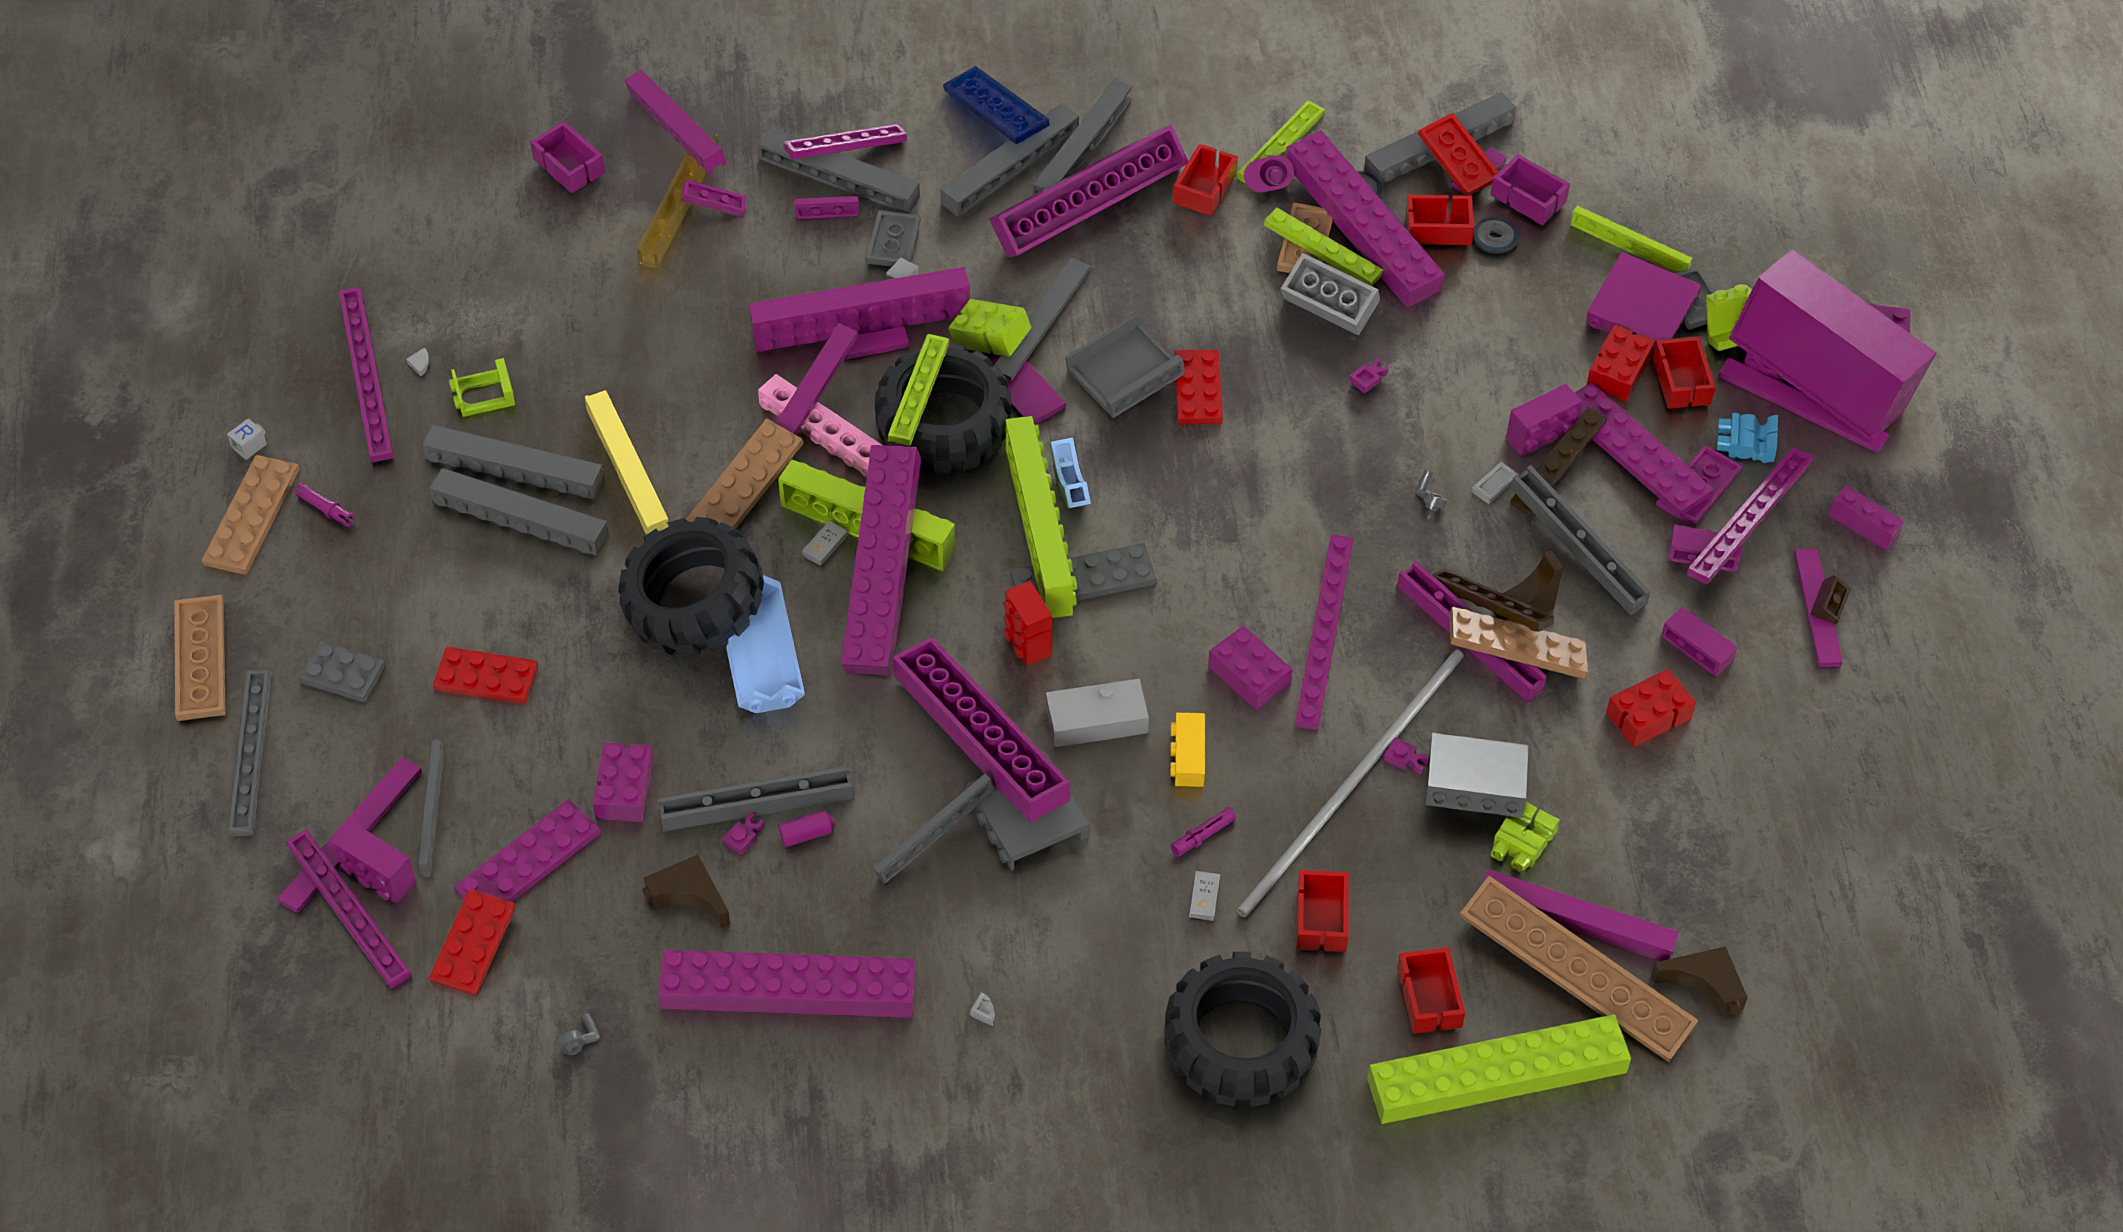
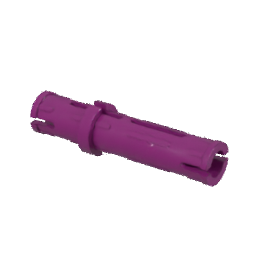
[294,483,355,527]
[1170,807,1236,857]

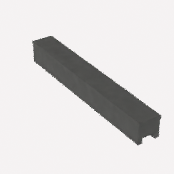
[1033,78,1132,195]
[1510,465,1650,616]
[658,766,855,832]

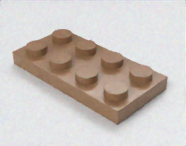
[1277,202,1333,273]

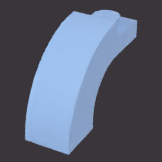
[1050,437,1091,508]

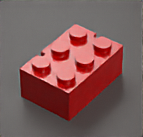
[1173,143,1238,217]
[1405,195,1474,245]
[1586,324,1656,402]
[1652,337,1716,409]
[1003,581,1052,666]
[1606,668,1696,747]
[1296,870,1349,952]
[1397,947,1466,1034]

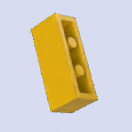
[1170,713,1205,787]

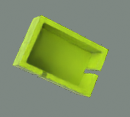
[948,299,1032,357]

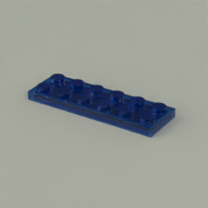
[943,66,1050,145]

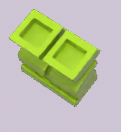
[1491,802,1559,873]

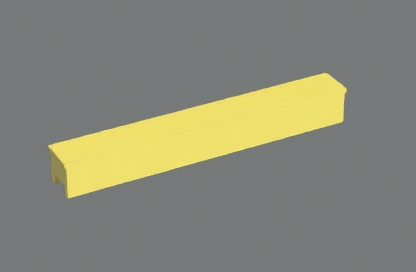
[585,390,669,535]

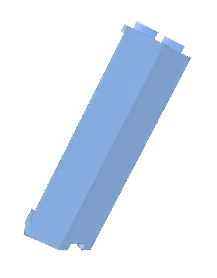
[726,575,805,713]

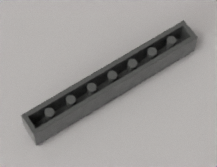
[1364,92,1516,184]
[940,103,1079,217]
[758,128,920,214]
[422,425,604,499]
[429,468,609,555]

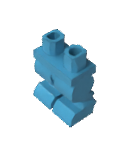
[1717,413,1778,463]

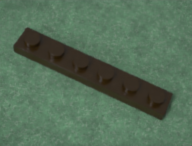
[1510,407,1607,516]
[1432,568,1554,632]

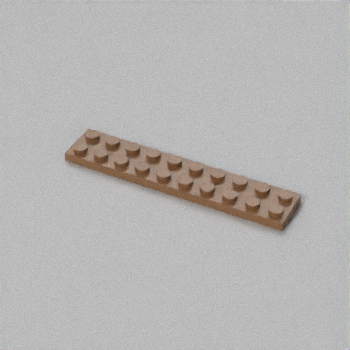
[1460,876,1699,1062]

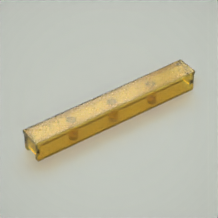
[637,135,719,270]

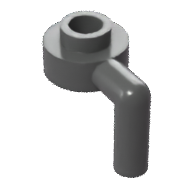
[1416,469,1447,511]
[557,1013,600,1055]

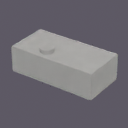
[1281,253,1380,336]
[1046,679,1149,748]

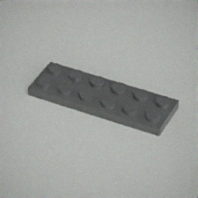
[1011,543,1157,601]

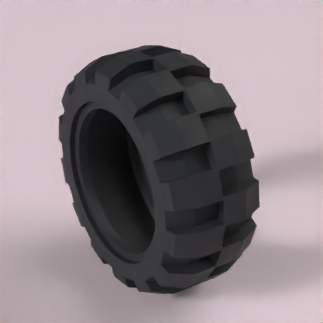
[875,343,1012,474]
[618,517,764,657]
[1164,952,1321,1107]

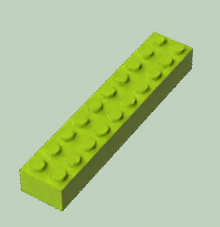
[1005,416,1077,618]
[1367,1014,1631,1124]

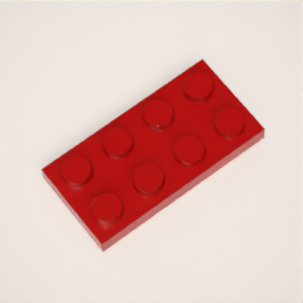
[1418,113,1499,196]
[1175,350,1223,424]
[433,646,538,704]
[429,889,516,996]

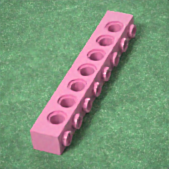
[758,374,882,478]

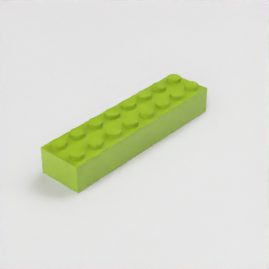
[779,459,956,571]

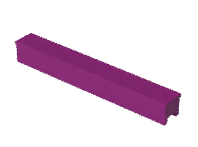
[624,70,727,175]
[1396,561,1547,702]
[1482,869,1679,961]

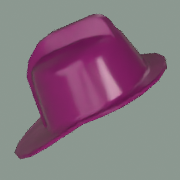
[1244,155,1294,192]

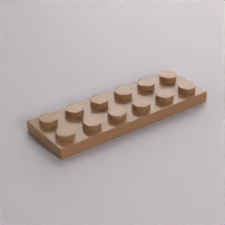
[686,418,804,529]
[202,455,300,575]
[174,595,226,721]
[1449,607,1588,679]

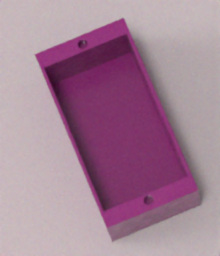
[1729,250,1937,442]

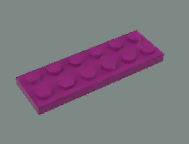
[454,799,601,902]

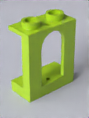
[449,358,515,417]

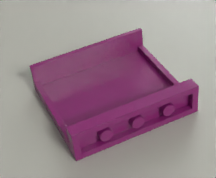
[1586,252,1702,353]

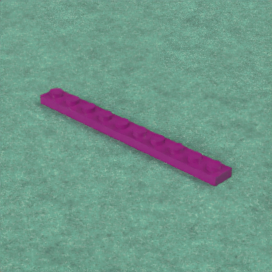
[339,287,394,463]
[1686,447,1814,584]
[1295,534,1354,730]

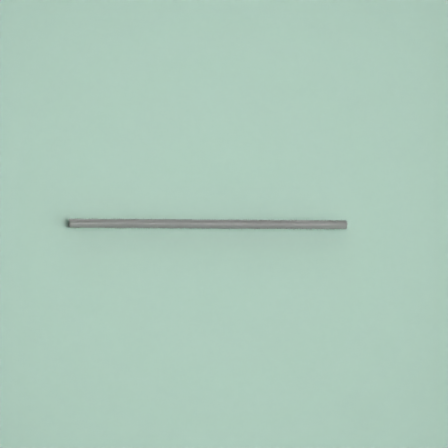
[1237,650,1464,918]

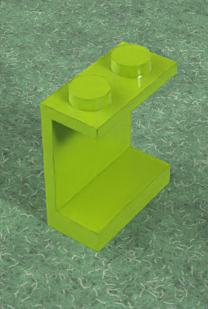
[1706,284,1752,351]

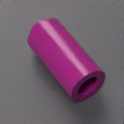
[778,810,835,848]

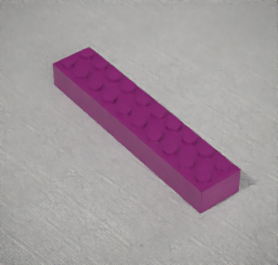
[989,125,1188,258]
[1285,130,1445,308]
[749,267,970,352]
[841,445,921,676]
[893,637,1070,823]
[658,950,916,1018]

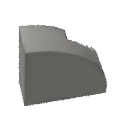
[406,348,429,376]
[970,992,995,1026]

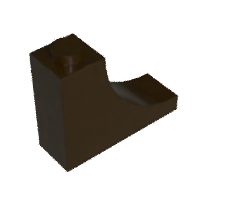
[1495,550,1563,621]
[642,854,730,928]
[1651,946,1748,1015]

